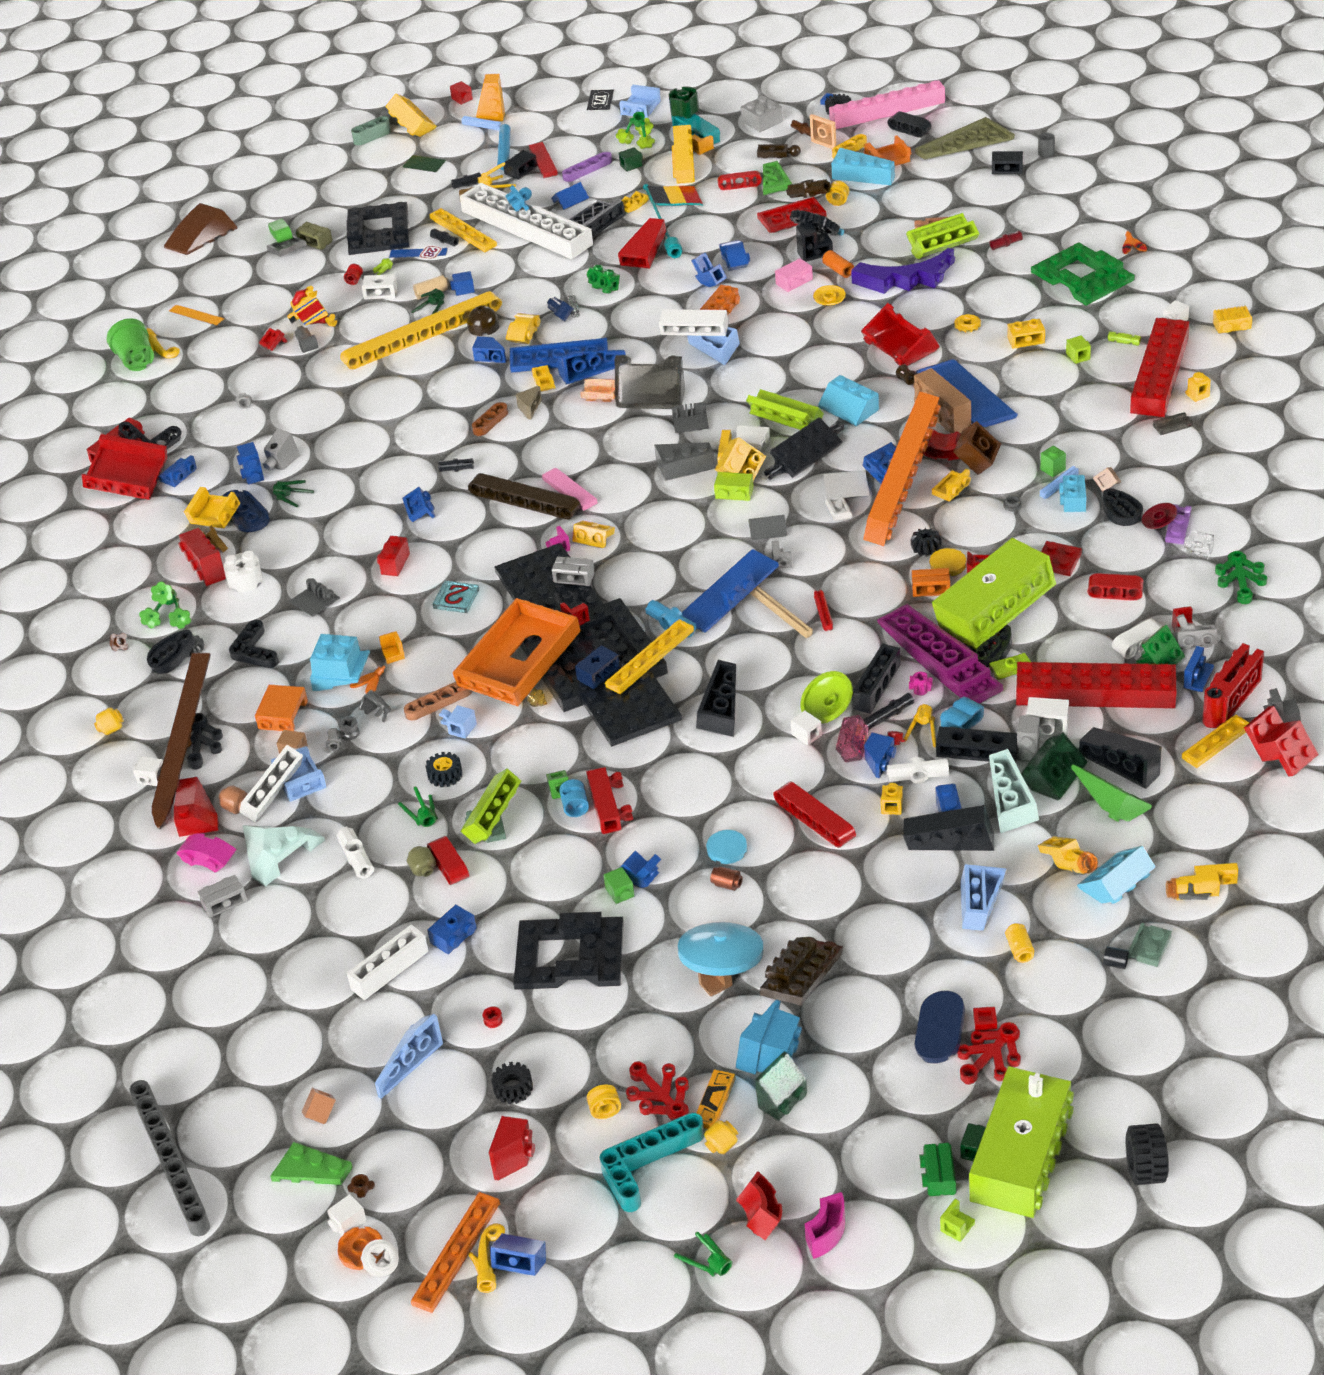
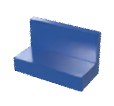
[551,182,589,210]

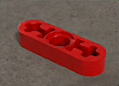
[717,171,762,190]

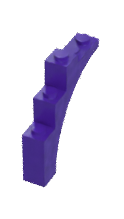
[851,247,955,294]

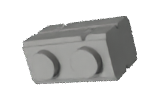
[552,556,594,586]
[1017,715,1040,762]
[197,875,247,918]

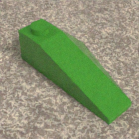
[1071,764,1152,822]

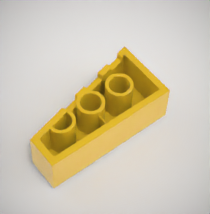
[672,125,695,184]

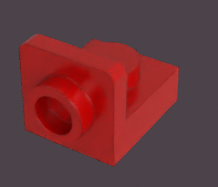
[259,328,287,351]

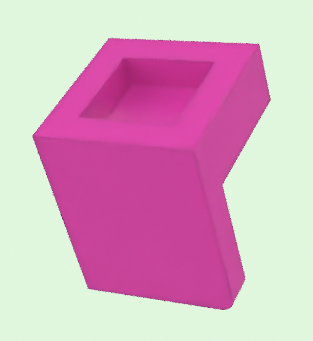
[545,526,570,551]

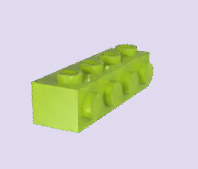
[460,768,521,844]

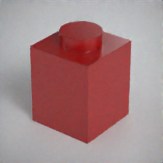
[450,81,473,105]

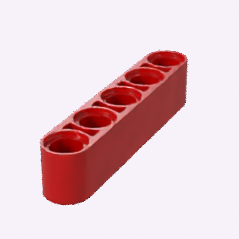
[773,781,856,848]

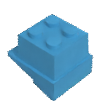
[736,1000,802,1078]

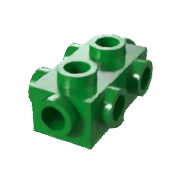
[586,265,620,294]

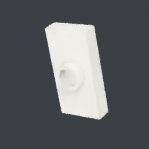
[826,498,852,521]

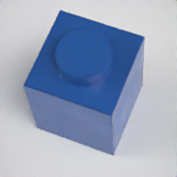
[450,271,475,296]

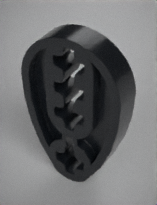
[1102,488,1143,526]
[969,625,1012,667]
[147,630,196,674]

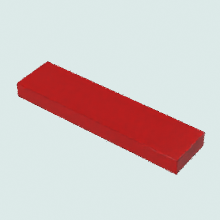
[529,142,558,178]

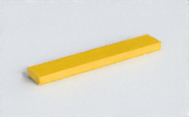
[429,208,497,252]
[605,619,694,694]

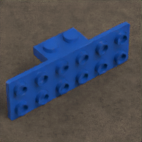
[681,549,779,633]

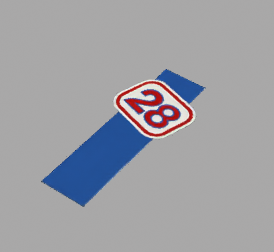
[389,246,448,259]

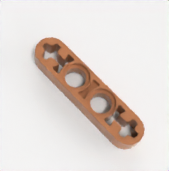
[404,682,472,720]

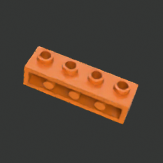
[700,284,740,315]

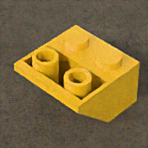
[715,437,766,481]

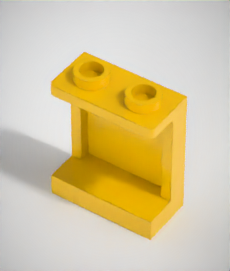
[184,487,240,529]

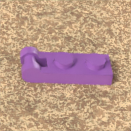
[1165,504,1192,544]

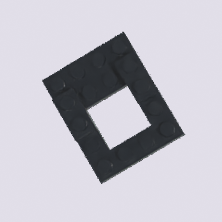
[347,202,410,255]
[513,912,624,990]

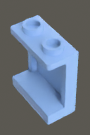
[620,84,661,118]
[271,746,327,802]

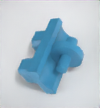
[505,185,532,212]

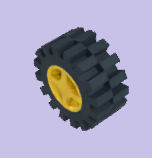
[425,752,462,787]

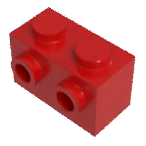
[377,535,410,576]

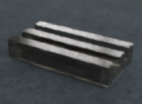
[1153,412,1193,435]

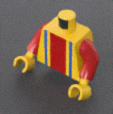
[287,286,337,327]

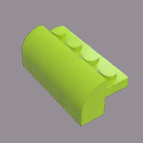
[906,213,979,259]
[746,389,824,430]

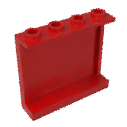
[82,434,167,500]

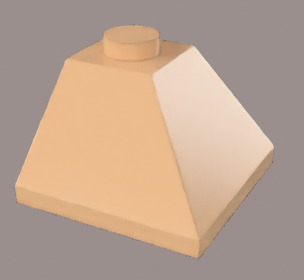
[810,114,836,149]

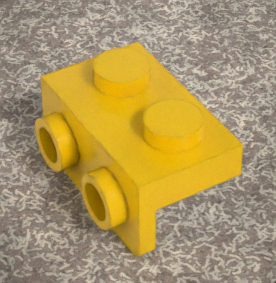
[932,469,971,502]

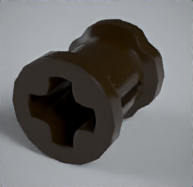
[896,364,917,385]

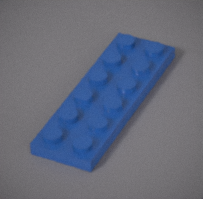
[510,338,608,373]

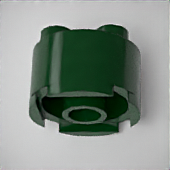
[669,86,699,119]

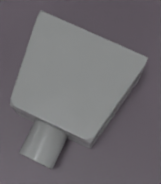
[263,428,300,471]

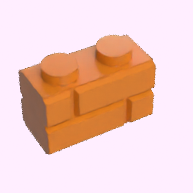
[912,568,950,597]

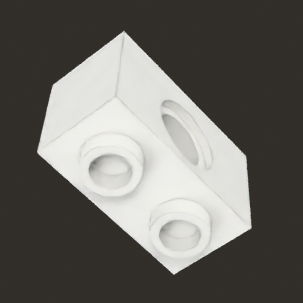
[362,274,397,299]

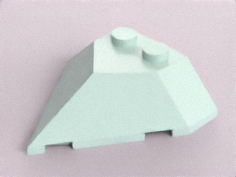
[243,825,325,887]

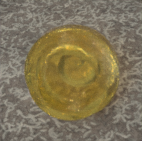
[527,688,547,707]

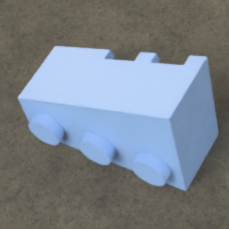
[687,327,740,365]
[961,864,1007,931]

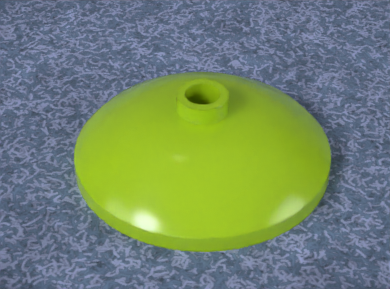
[800,671,853,724]

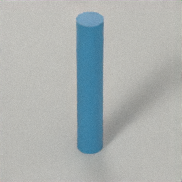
[497,124,511,170]

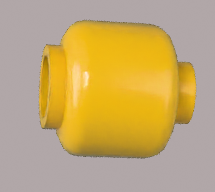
[94,707,124,735]
[704,1120,739,1154]

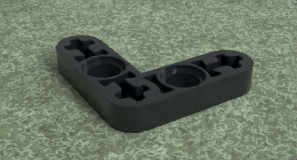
[118,422,182,449]
[229,619,279,668]

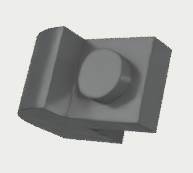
[1263,688,1301,723]

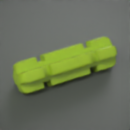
[1108,332,1141,346]

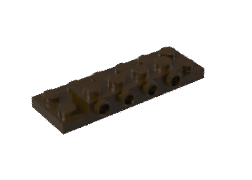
[759,937,843,1005]

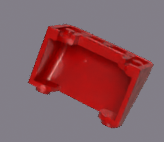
[861,303,940,366]

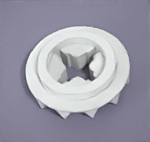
[361,1239,399,1278]

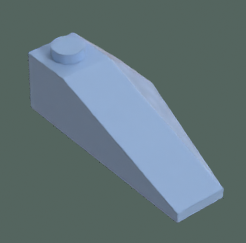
[375,1014,443,1099]

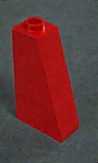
[618,218,666,269]

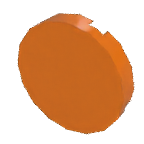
[337,1226,384,1270]

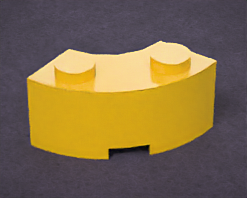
[506,313,540,344]

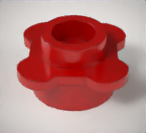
[887,731,906,745]

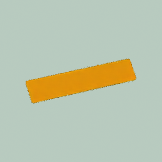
[169,305,224,325]

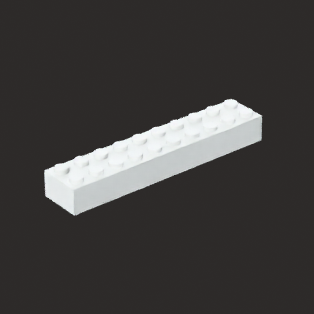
[460,183,593,259]

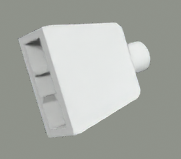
[737,426,770,454]

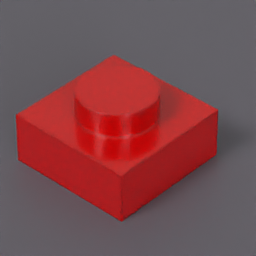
[973,1007,997,1031]

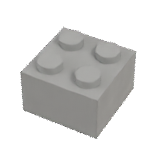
[741,96,783,132]

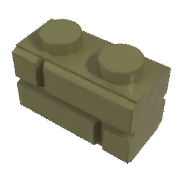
[296,221,332,250]

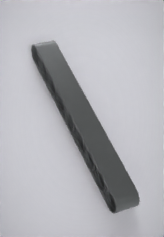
[129,1080,210,1236]

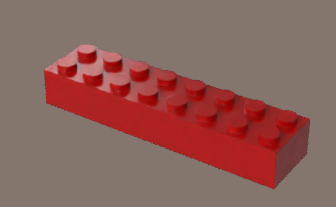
[1130,318,1190,417]
[1016,662,1177,709]

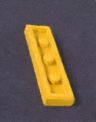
[1182,714,1249,768]

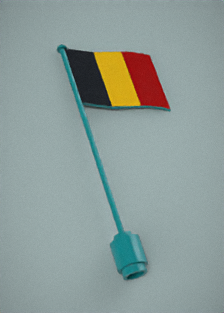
[643,184,703,258]

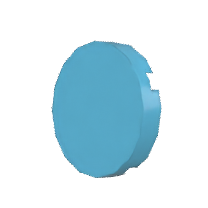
[706,830,747,864]

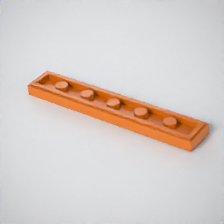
[411,1192,500,1313]

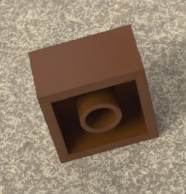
[953,421,1001,475]

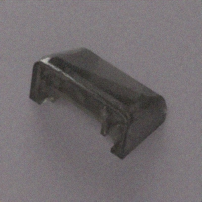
[614,355,685,409]

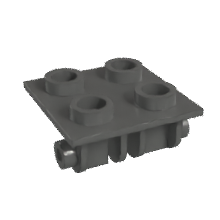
[672,402,709,433]
[289,578,340,617]

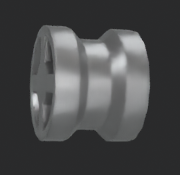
[338,716,360,740]

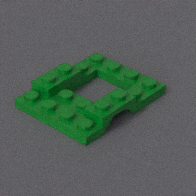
[1031,242,1135,306]

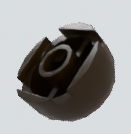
[467,306,499,336]

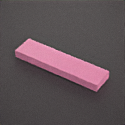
[542,468,598,511]

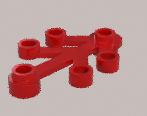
[957,1022,1021,1085]
[626,1061,689,1121]

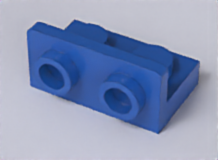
[158,455,197,487]
[402,487,435,522]
[1183,646,1214,692]

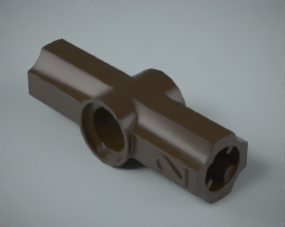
[786,179,831,198]

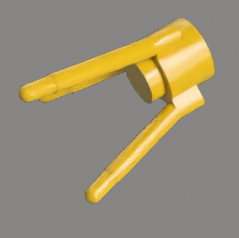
[478,162,516,188]
[903,704,936,747]

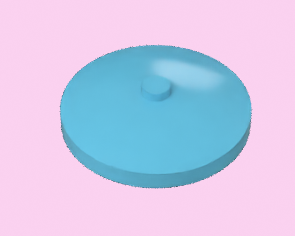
[678,922,763,976]

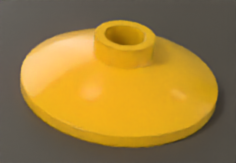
[813,285,846,305]

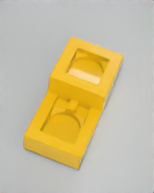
[532,365,555,391]

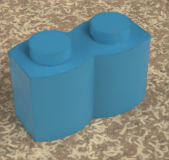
[940,697,984,729]

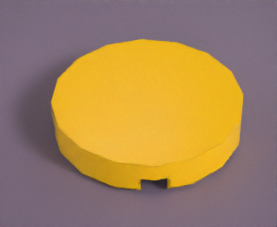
[929,548,966,576]

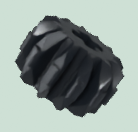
[910,527,942,557]

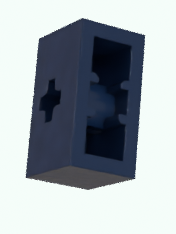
[575,645,620,689]

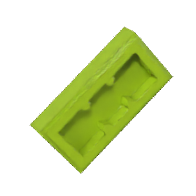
[989,653,1031,680]

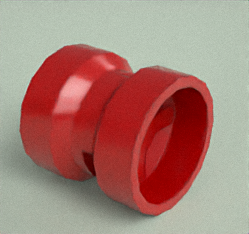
[344,263,363,285]

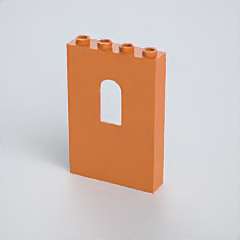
[453,598,581,706]

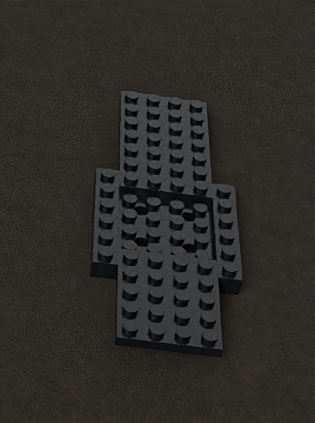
[494,543,682,747]

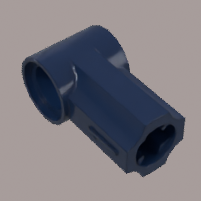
[547,297,574,322]

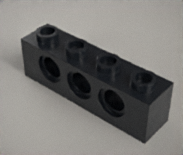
[852,643,901,714]
[936,726,1017,763]

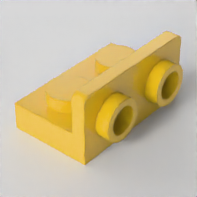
[572,520,615,548]

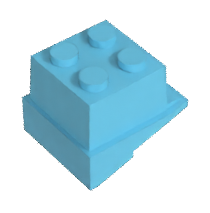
[310,634,370,691]

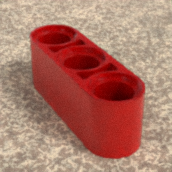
[1087,573,1144,601]
[427,836,470,885]

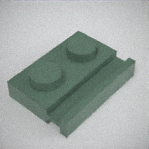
[1128,922,1172,967]

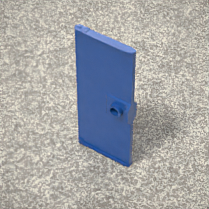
[916,359,1018,428]

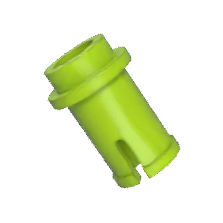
[373,258,393,275]

